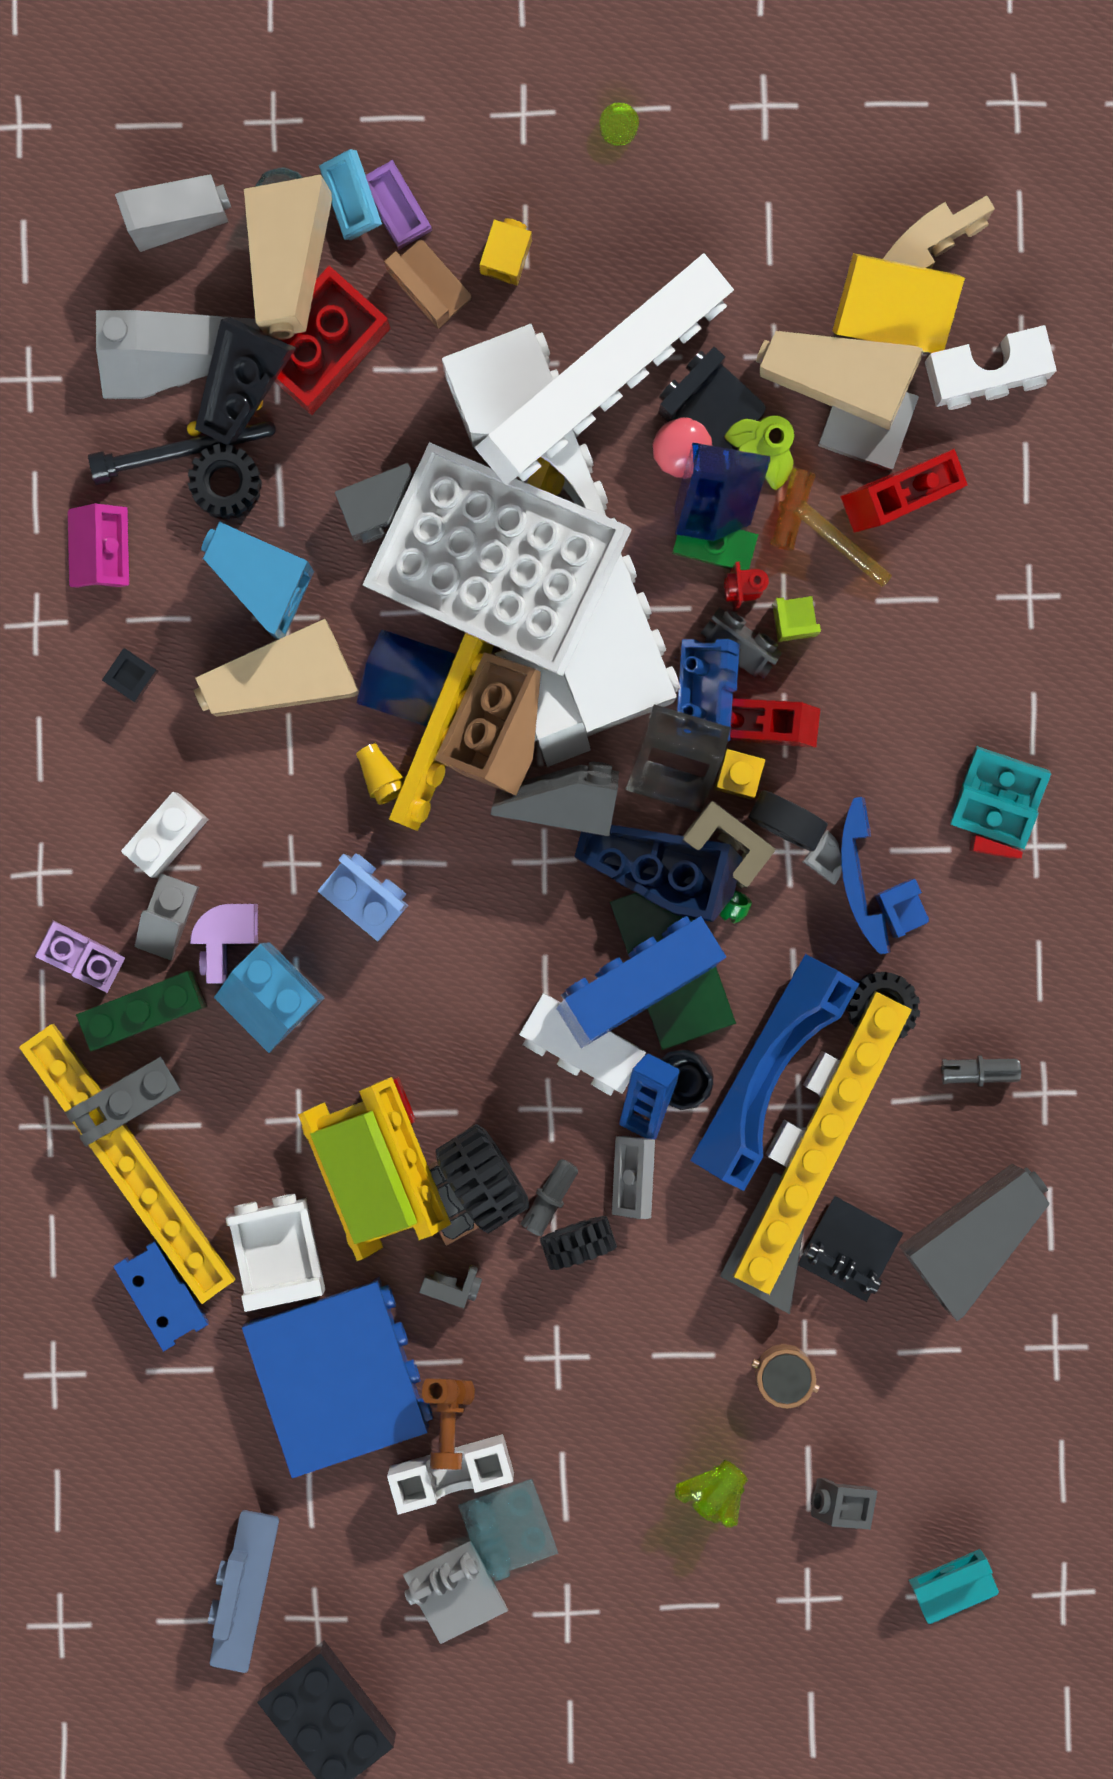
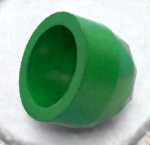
[719,890,752,924]

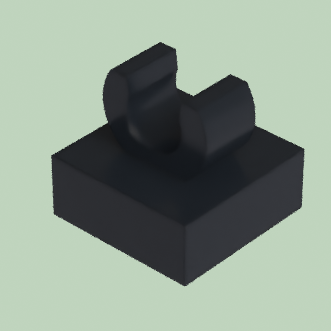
[102,648,159,704]

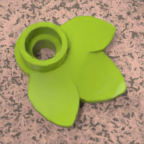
[724,415,794,490]

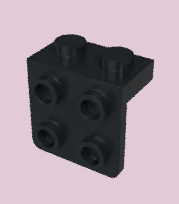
[658,346,766,463]

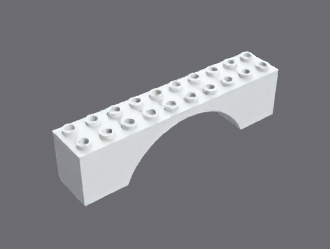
[442,324,680,737]

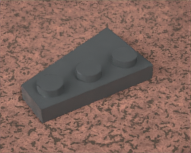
[720,1172,805,1314]

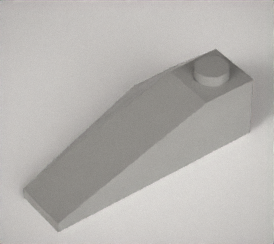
[96,310,260,399]

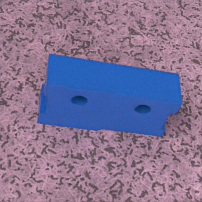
[675,639,740,741]
[113,1240,209,1352]

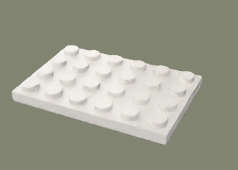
[363,442,632,676]

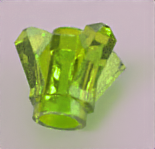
[675,1460,748,1528]

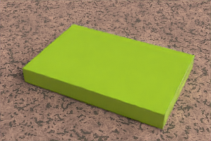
[310,1111,417,1244]

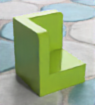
[772,596,821,642]

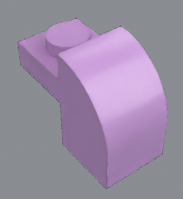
[190,904,258,983]

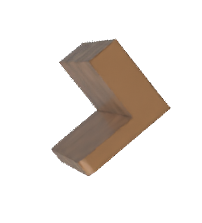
[384,240,472,329]

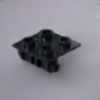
[798,1195,904,1302]

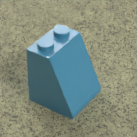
[201,522,314,640]
[214,943,325,1053]

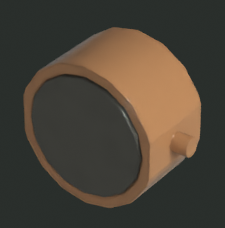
[751,1344,820,1409]

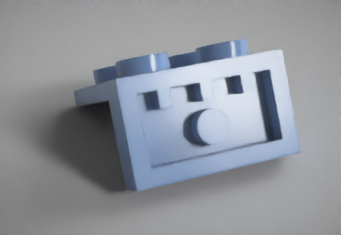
[318,853,409,941]

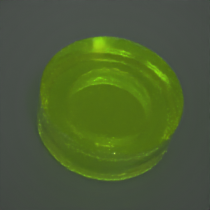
[600,103,639,146]

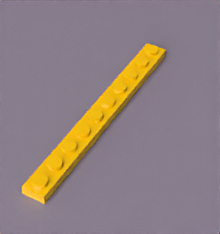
[389,456,565,831]

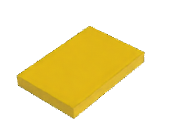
[832,253,965,353]

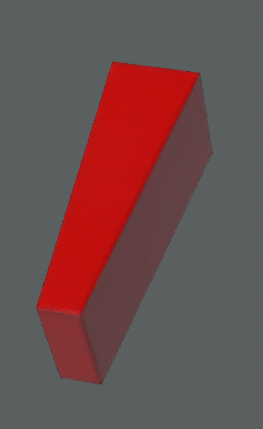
[969,835,1023,859]

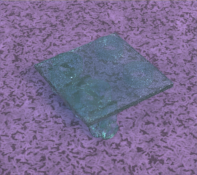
[458,1479,558,1581]

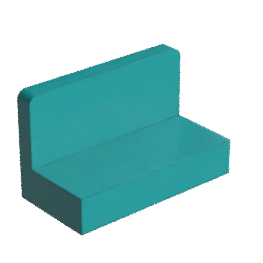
[909,1549,999,1624]

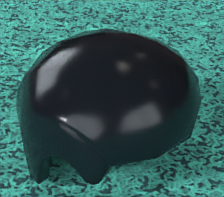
[661,1050,714,1110]

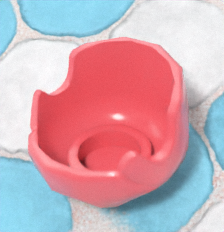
[652,418,712,478]

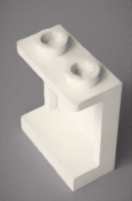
[225,1194,326,1312]

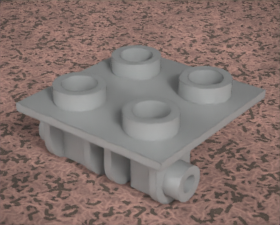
[403,1540,508,1644]

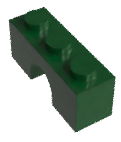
[76,970,208,1052]

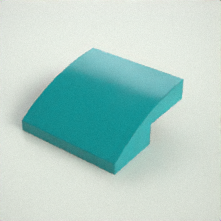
[950,746,1051,850]

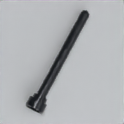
[88,421,276,485]

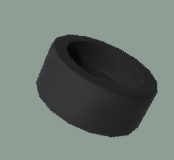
[748,790,828,851]

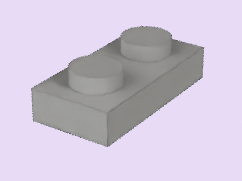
[612,1136,655,1219]

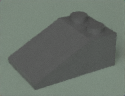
[491,761,619,836]

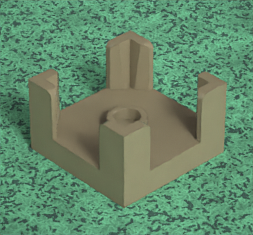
[682,801,776,889]

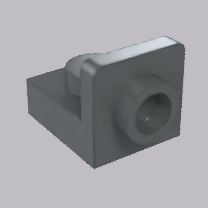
[419,1265,482,1309]
[811,1478,878,1530]

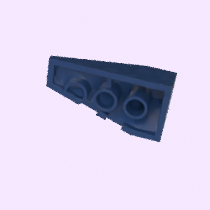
[574,825,743,922]

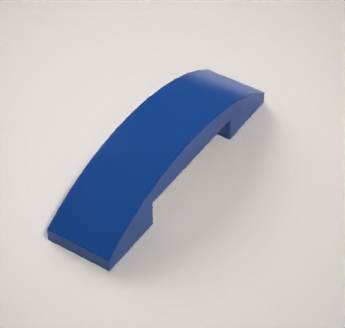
[841,797,891,954]

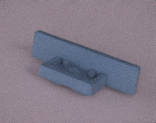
[208,1510,279,1673]

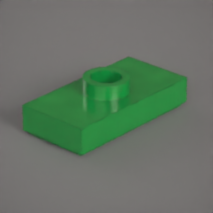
[672,514,759,570]

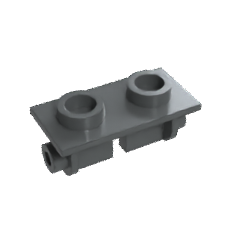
[701,607,782,679]

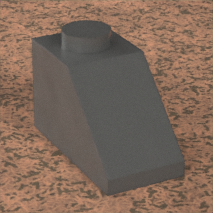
[335,463,413,543]

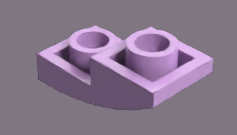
[35,920,125,993]

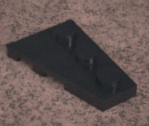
[195,317,296,445]

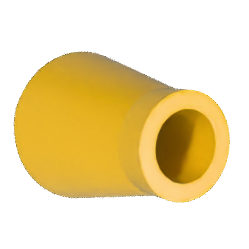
[356,743,405,805]

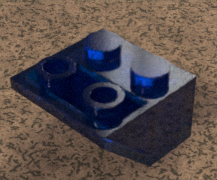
[675,443,770,541]

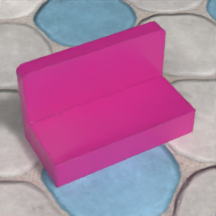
[68,503,129,588]

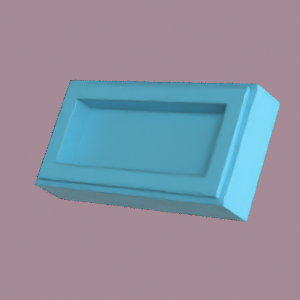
[319,149,382,240]

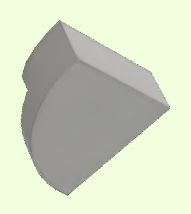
[802,830,842,885]

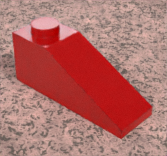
[840,449,968,533]
[707,698,820,748]

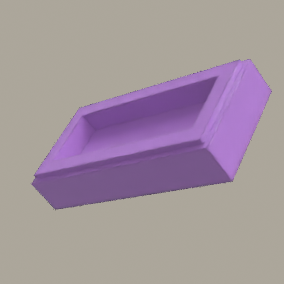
[365,160,432,250]

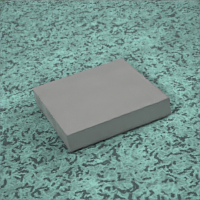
[818,392,919,472]

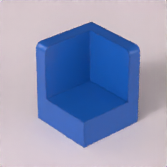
[875,879,929,938]

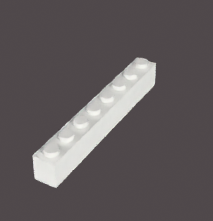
[475,253,734,485]

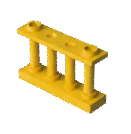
[298,1077,451,1261]

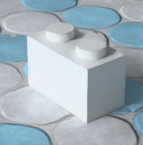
[121,792,209,878]

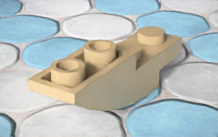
[883,195,995,269]

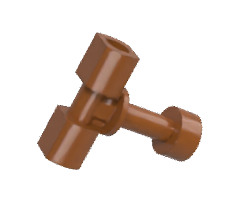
[422,1379,475,1470]

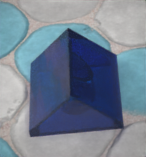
[357,629,456,727]

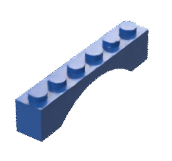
[690,954,859,1191]

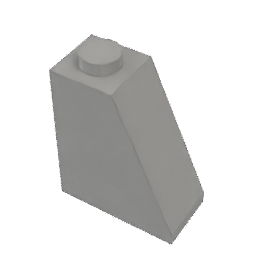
[115,174,231,252]

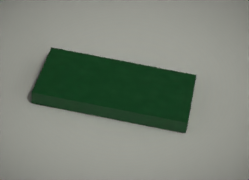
[609,893,736,1050]

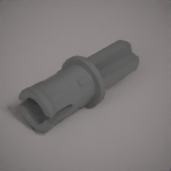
[941,1055,1021,1087]
[520,1159,578,1237]

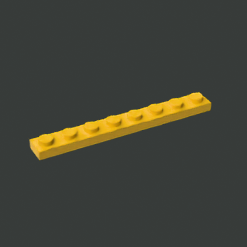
[733,991,912,1295]
[19,1024,235,1304]

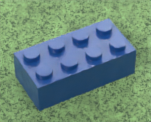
[556,916,726,1049]

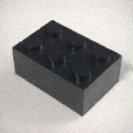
[257,1640,396,1779]

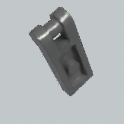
[65,1057,181,1147]

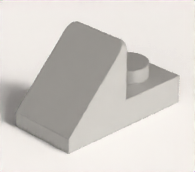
[135,873,199,961]

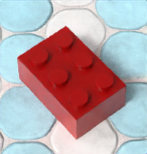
[275,265,391,415]

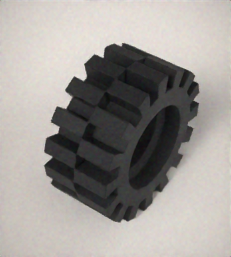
[188,444,262,519]
[846,972,920,1039]
[540,1216,617,1270]

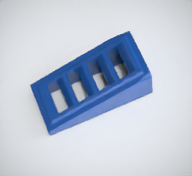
[619,1054,679,1139]

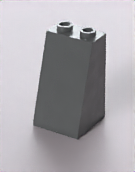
[899,1164,1050,1321]

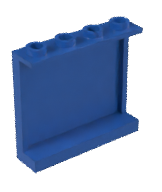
[242,1277,433,1478]

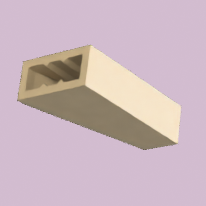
[244,175,332,340]
[756,331,923,430]
[194,619,360,717]

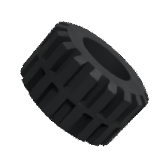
[436,1124,529,1234]

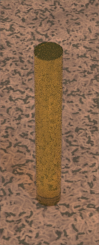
[794,501,892,587]

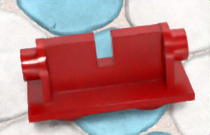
[724,561,769,611]

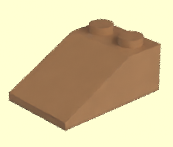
[435,652,541,796]

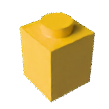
[480,218,532,286]
[714,749,765,800]

